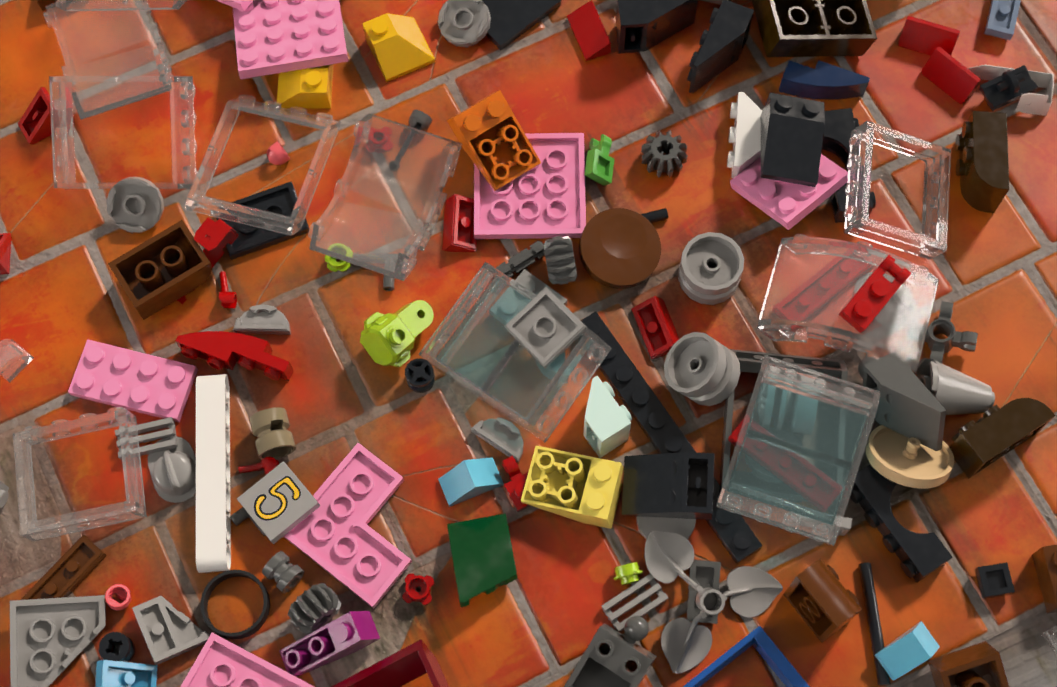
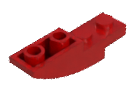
[175,331,293,381]

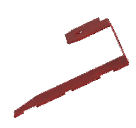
[177,217,239,305]

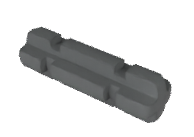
[496,241,545,281]

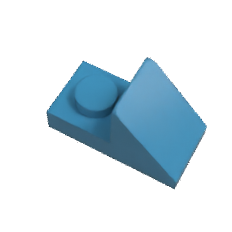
[95,660,157,687]

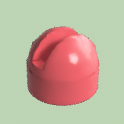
[267,141,290,165]
[105,584,131,611]

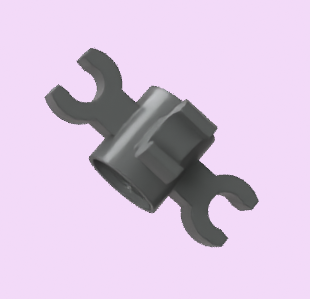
[905,301,978,364]

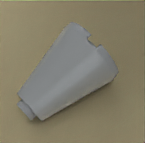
[913,358,995,415]

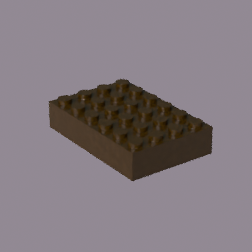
[751,0,877,57]

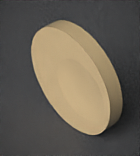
[866,425,954,489]

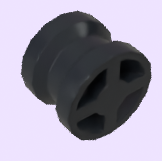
[405,358,435,393]
[99,632,135,662]

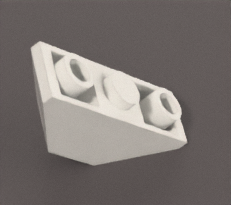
[727,92,762,178]

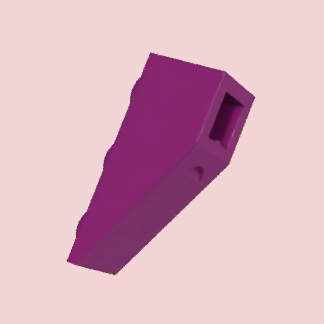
[280,611,380,677]

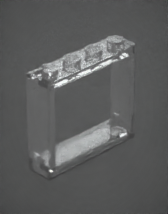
[844,121,951,260]
[12,407,147,541]

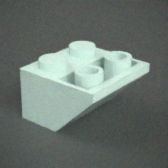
[583,376,632,458]

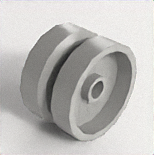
[678,232,744,305]
[664,332,740,406]

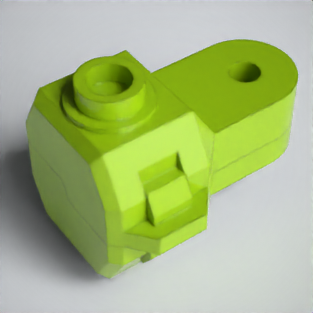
[360,300,434,367]

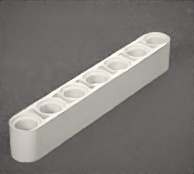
[196,374,231,573]

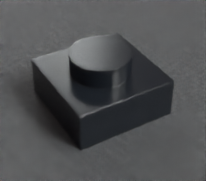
[975,562,1015,599]

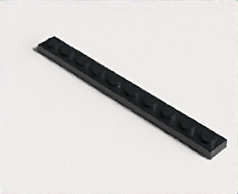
[578,311,762,564]

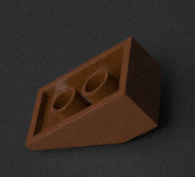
[928,641,1009,687]

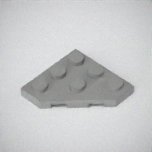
[10,595,106,687]

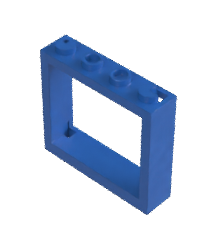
[683,625,810,687]

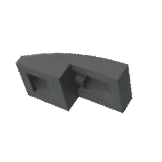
[687,559,721,624]

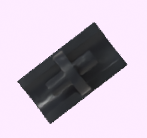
[979,65,1038,111]

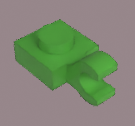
[585,134,614,186]

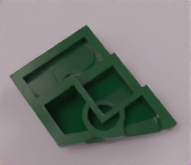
[447,513,518,608]

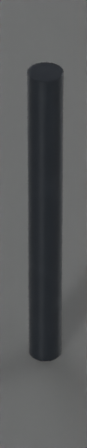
[859,563,891,686]

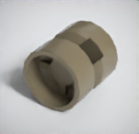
[249,407,296,460]

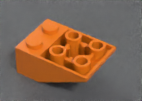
[447,90,541,191]

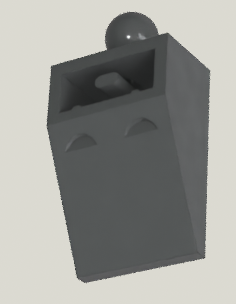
[858,352,946,451]
[564,616,657,687]

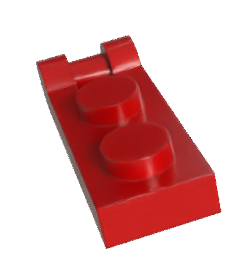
[838,254,911,333]

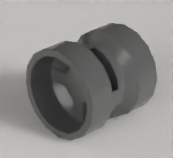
[262,551,304,594]

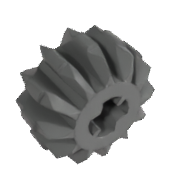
[641,130,688,178]
[544,236,577,285]
[287,583,341,635]

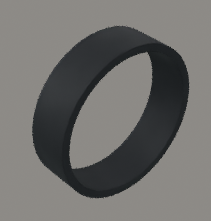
[200,570,270,639]

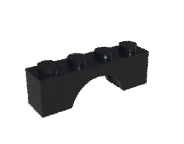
[822,108,876,223]
[845,464,953,582]

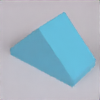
[438,457,504,507]
[875,621,940,681]

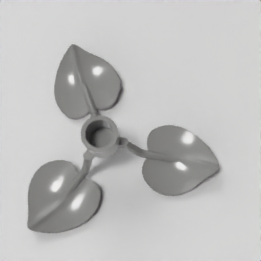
[644,530,783,674]

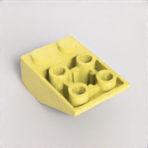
[521,446,624,529]

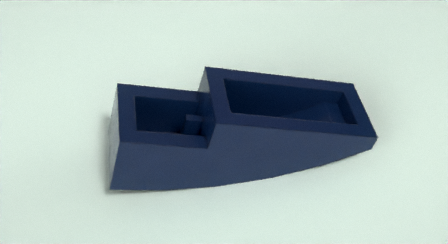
[778,60,870,100]

